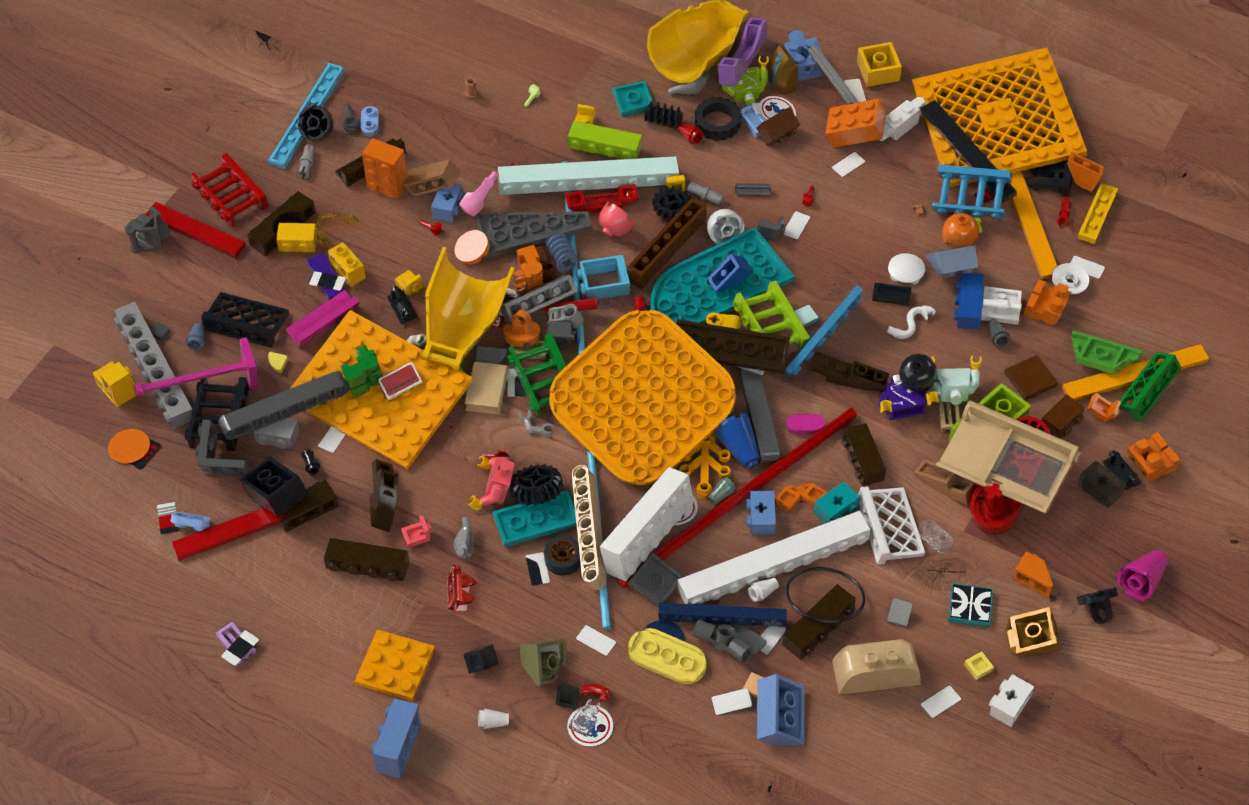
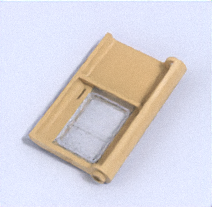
[936,400,1082,514]

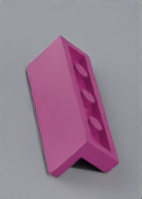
[286,290,360,348]

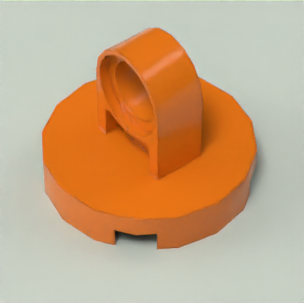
[503,310,540,347]

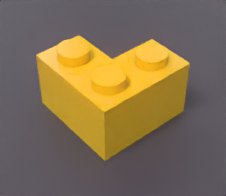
[93,361,136,407]

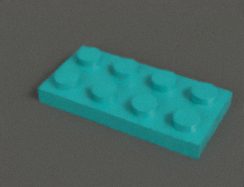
[492,490,577,548]

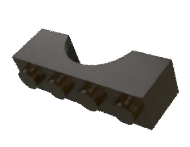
[247,191,316,257]

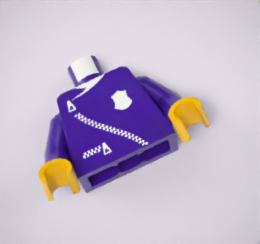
[878,375,939,420]

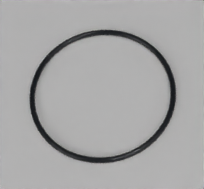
[786,567,865,623]

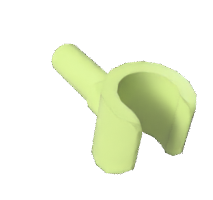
[524,84,541,107]

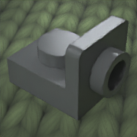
[757,217,786,242]

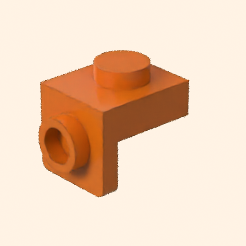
[1087,393,1121,422]

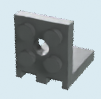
[196,420,252,477]

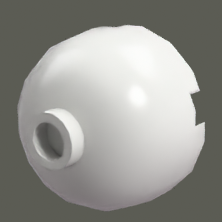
[707,209,745,245]

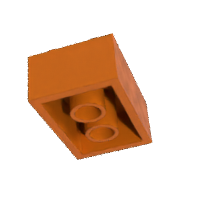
[825,99,887,148]
[362,138,407,200]

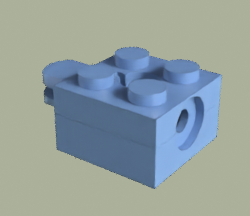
[783,30,825,81]

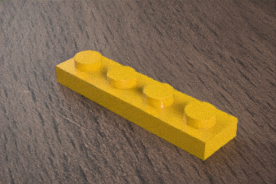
[1077,183,1118,244]

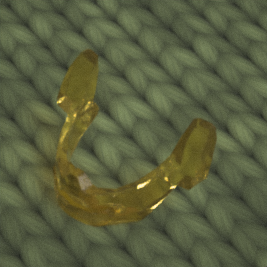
[315,212,359,246]

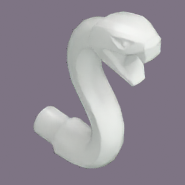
[887,305,936,339]

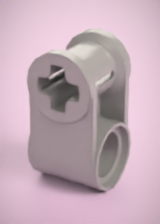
[546,304,584,329]

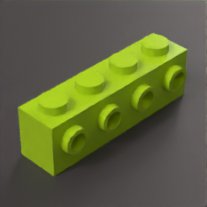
[568,121,642,159]

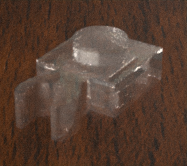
[569,699,600,737]

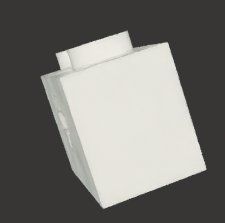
[989,674,1034,727]

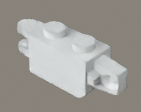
[879,97,925,142]

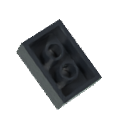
[240,456,308,517]

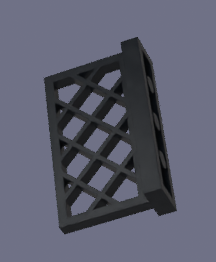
[201,292,289,348]

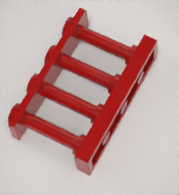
[191,153,268,227]

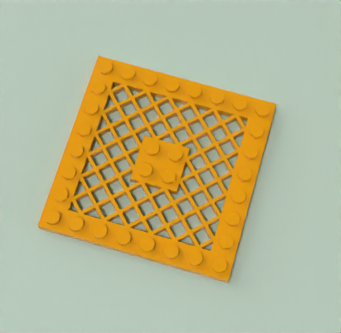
[912,47,1087,188]

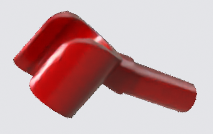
[802,186,815,207]
[419,220,443,236]
[482,450,510,459]

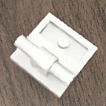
[981,286,1022,325]

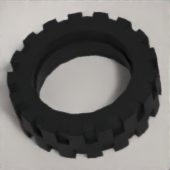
[695,97,742,141]

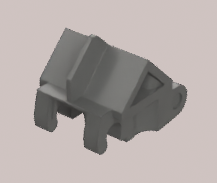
[125,207,169,253]

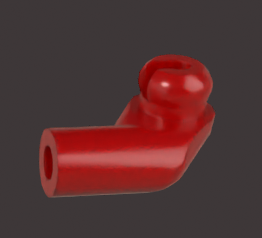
[581,683,610,701]

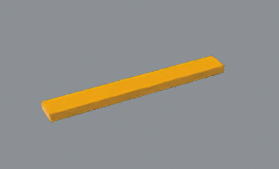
[1010,171,1057,280]
[1062,344,1209,401]

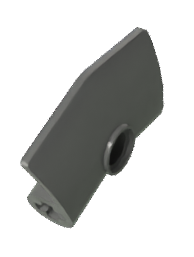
[692,619,767,663]

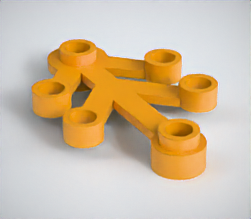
[679,434,731,499]

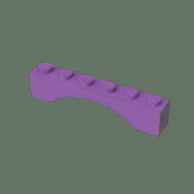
[718,17,768,86]

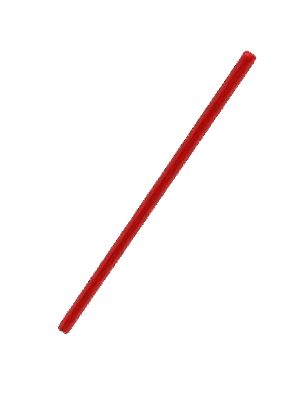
[618,408,857,588]

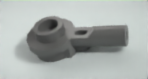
[343,104,360,132]

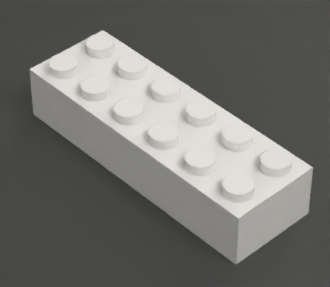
[600,467,694,581]

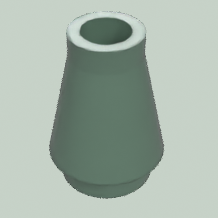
[707,477,736,506]

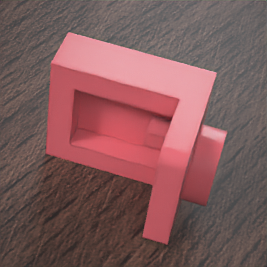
[401,515,432,548]

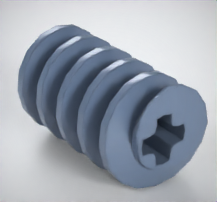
[545,234,577,273]

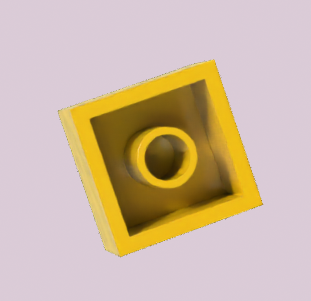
[857,42,902,87]

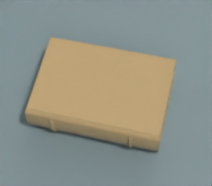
[465,361,509,415]

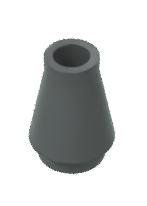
[988,320,1010,347]

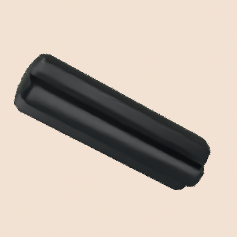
[735,184,770,195]

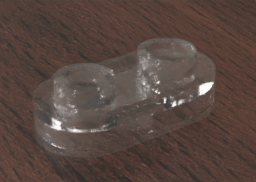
[918,520,953,553]

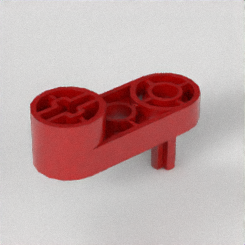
[970,416,1050,535]

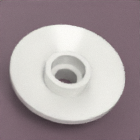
[1052,263,1089,295]

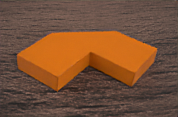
[775,483,828,513]

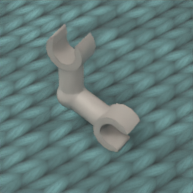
[519,410,553,438]

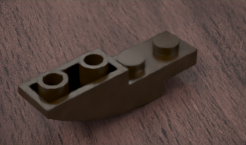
[810,352,890,391]
[370,459,398,532]

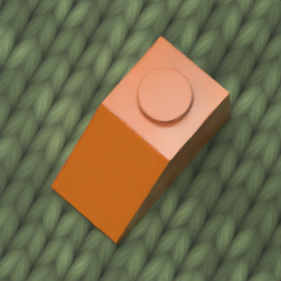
[1067,151,1104,192]
[1012,551,1053,598]

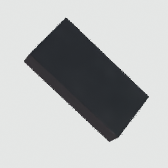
[872,282,911,306]

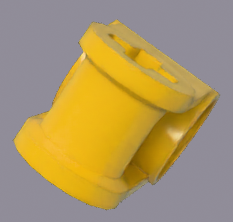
[706,313,742,329]

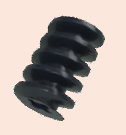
[644,100,683,129]

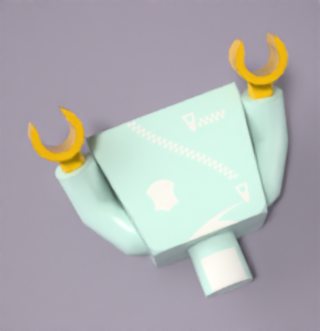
[930,355,982,405]

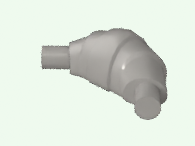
[668,71,710,95]
[453,517,474,559]

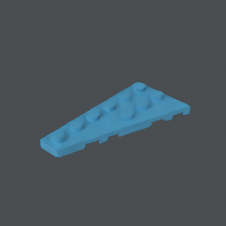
[784,285,863,378]

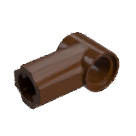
[536,246,557,283]

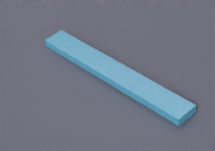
[268,63,345,169]

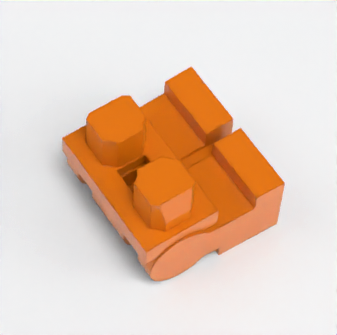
[513,245,543,295]
[1023,279,1072,325]
[1127,432,1180,482]

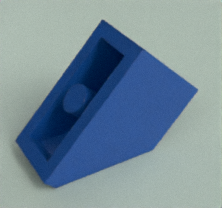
[707,254,753,293]

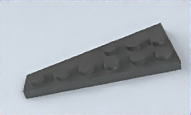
[475,212,593,258]

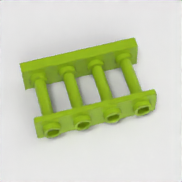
[733,280,810,351]

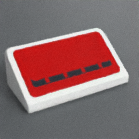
[378,362,423,400]

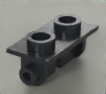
[387,286,418,324]
[1102,450,1142,490]

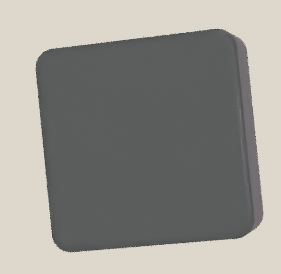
[150,322,170,341]

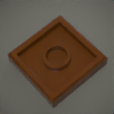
[1004,355,1058,400]

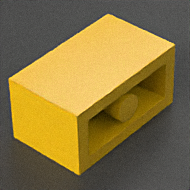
[277,223,317,252]

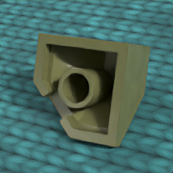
[519,639,567,686]

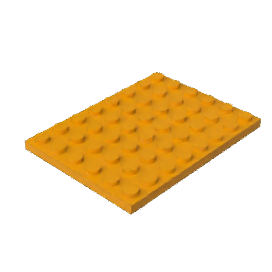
[290,310,473,470]

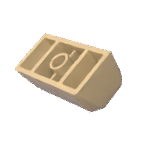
[832,639,921,695]

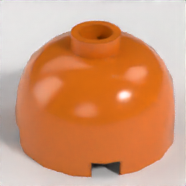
[942,213,979,249]

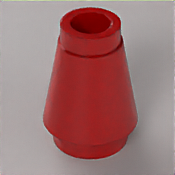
[678,122,703,144]

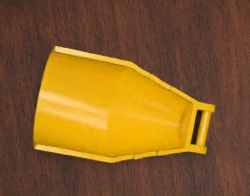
[647,0,750,83]
[422,247,514,370]

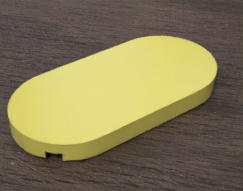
[628,628,707,684]

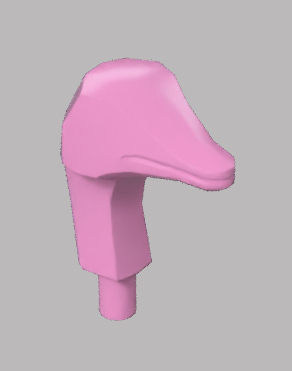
[459,171,499,217]

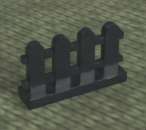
[1027,135,1073,197]

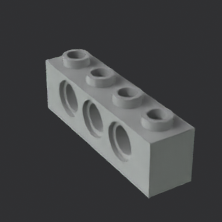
[500,275,577,322]

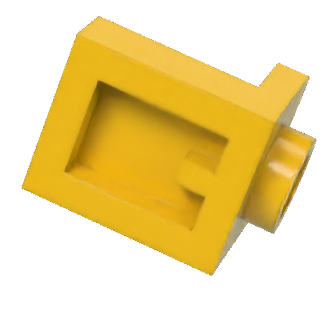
[575,104,595,124]
[395,270,423,296]

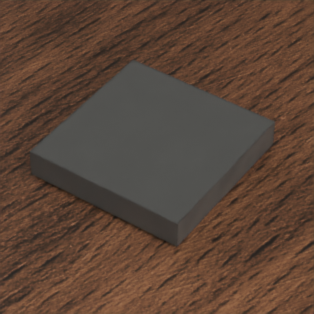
[628,553,684,607]

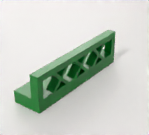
[1119,352,1182,422]

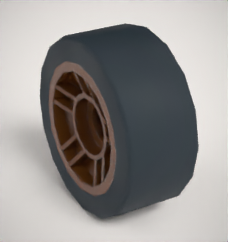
[544,536,581,576]

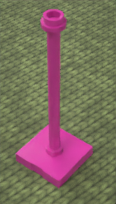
[134,337,258,397]

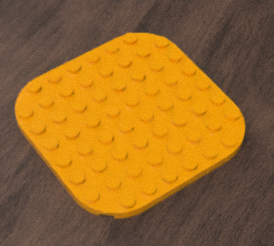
[549,310,736,486]

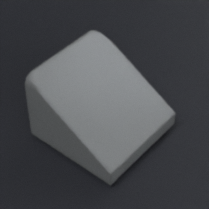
[887,598,913,628]

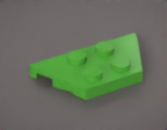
[1071,331,1143,374]

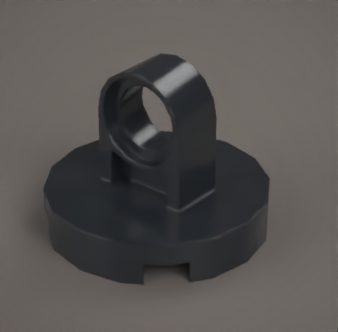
[1077,587,1118,624]

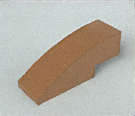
[914,459,976,505]

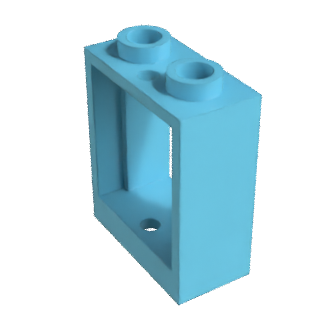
[577,255,630,300]

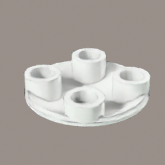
[888,253,925,284]

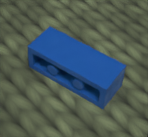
[954,272,984,330]

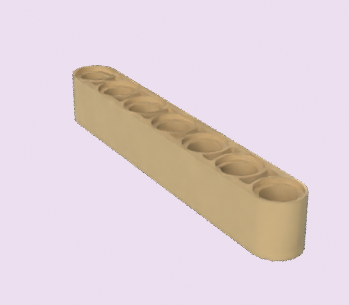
[572,465,607,591]

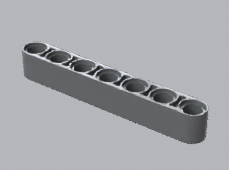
[737,367,780,463]
[218,371,350,440]

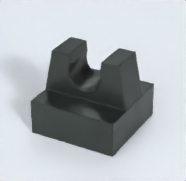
[555,683,580,710]

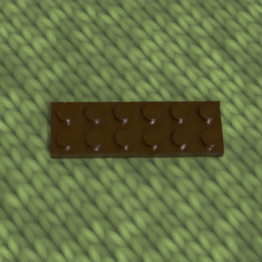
[677,319,790,374]

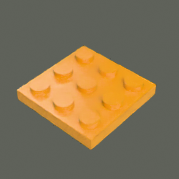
[354,629,435,702]

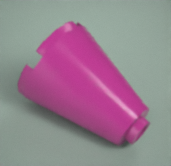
[1117,550,1168,601]

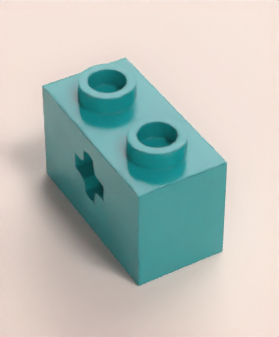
[813,481,860,524]

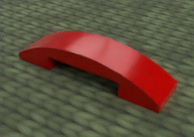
[565,184,639,212]

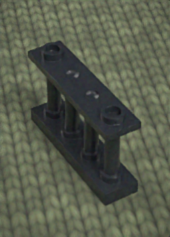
[185,377,250,451]

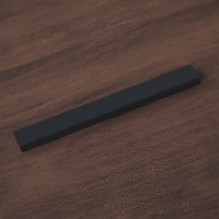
[920,100,1017,203]

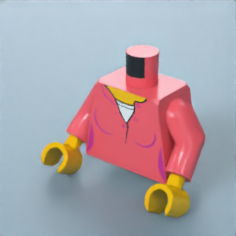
[468,455,515,511]

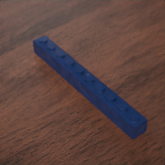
[658,603,787,627]

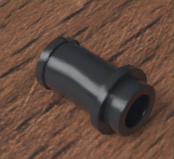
[301,449,320,475]

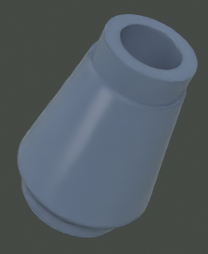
[186,323,205,351]

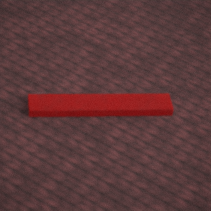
[146,202,246,258]
[172,508,289,561]

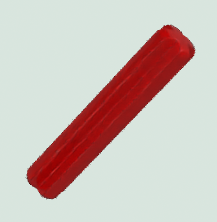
[544,298,599,316]

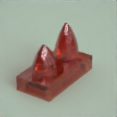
[447,565,477,611]

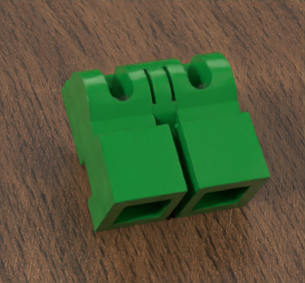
[341,345,383,399]

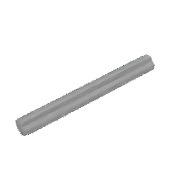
[808,45,858,104]

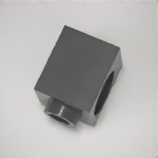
[548,321,576,348]

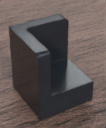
[463,644,498,674]

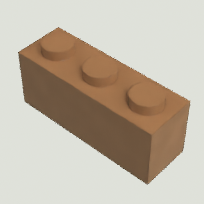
[403,159,460,196]

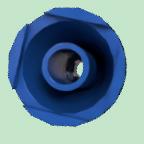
[714,413,761,469]

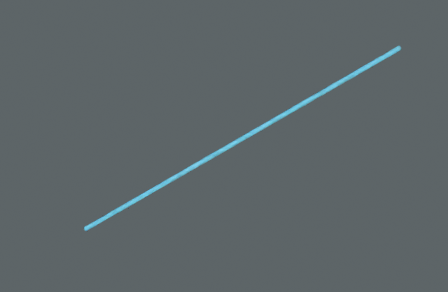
[562,161,611,630]

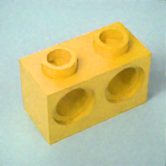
[328,242,366,287]

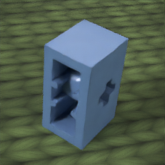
[431,183,465,223]
[746,491,776,535]

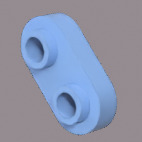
[360,106,379,137]
[171,512,211,531]

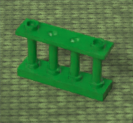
[507,333,566,418]

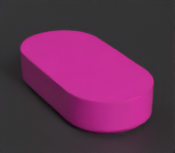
[786,414,825,434]

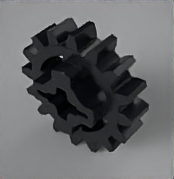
[652,186,691,221]

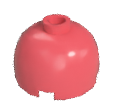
[599,202,635,237]

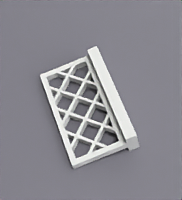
[858,487,925,564]

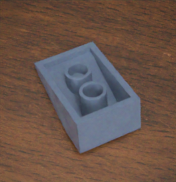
[925,245,978,277]

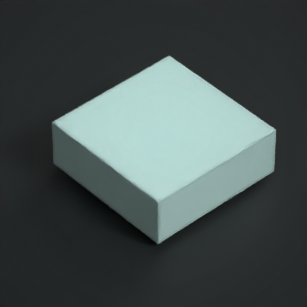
[795,305,819,328]

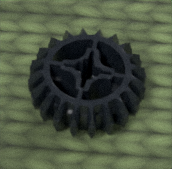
[510,464,563,506]

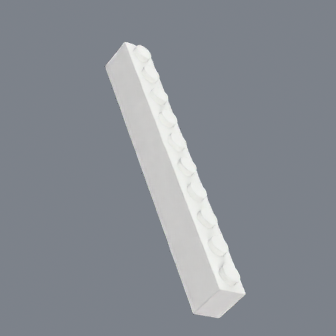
[678,511,870,605]

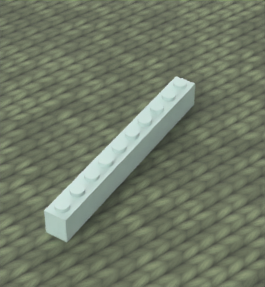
[498,156,679,195]

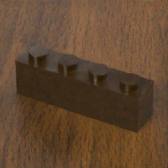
[324,538,409,581]
[782,584,856,660]

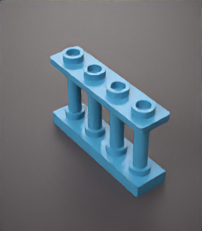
[932,164,1012,220]

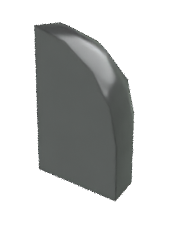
[476,346,507,364]

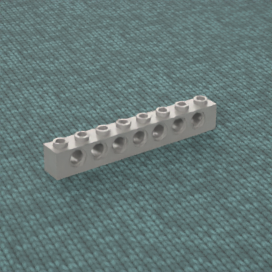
[113,302,193,429]

